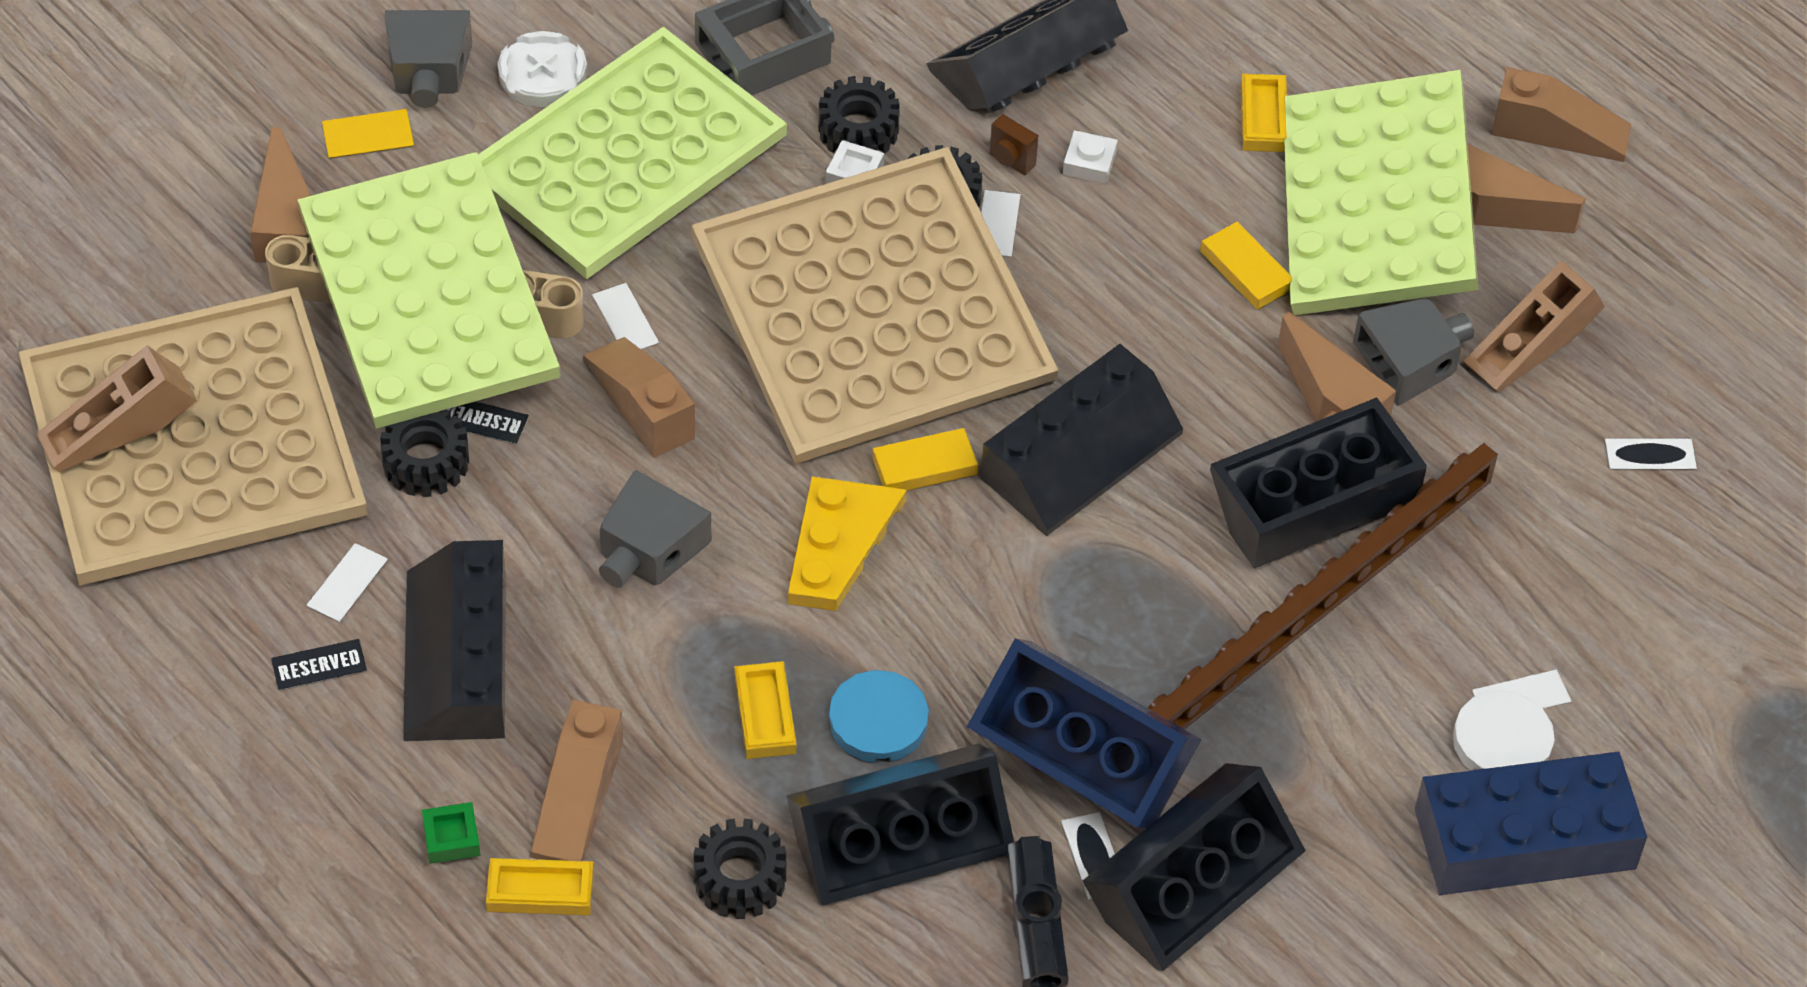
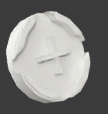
[497,31,587,108]
[1453,691,1555,770]

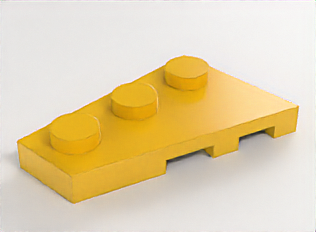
[788,476,907,611]

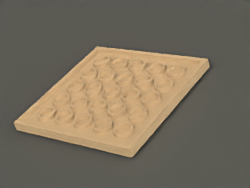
[691,147,1059,464]
[18,287,368,586]

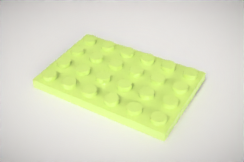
[478,27,787,279]
[1284,70,1479,316]
[298,152,561,429]

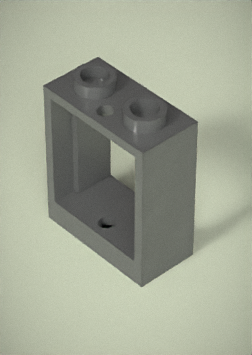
[695,0,835,96]

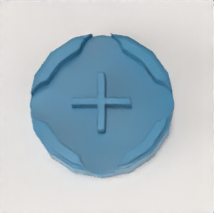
[829,670,929,762]

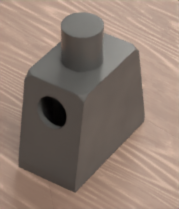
[385,10,472,108]
[1353,298,1474,406]
[599,470,712,588]

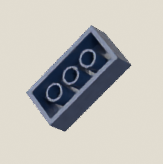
[967,638,1202,828]
[1414,751,1647,896]

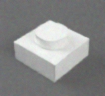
[1063,130,1118,184]
[825,140,884,184]

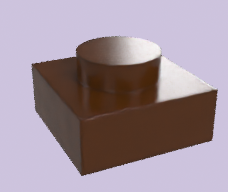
[989,114,1039,175]

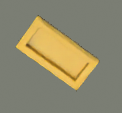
[1240,73,1287,152]
[1200,221,1292,310]
[872,428,978,490]
[734,661,797,759]
[486,858,594,915]

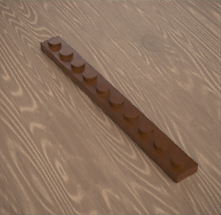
[1148,443,1498,730]

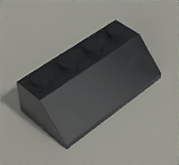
[926,0,1129,113]
[980,344,1183,536]
[1210,397,1427,569]
[403,540,506,741]
[786,743,1014,906]
[1082,763,1306,971]

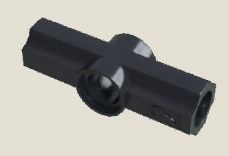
[1007,836,1068,987]

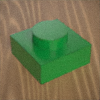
[421,802,481,864]

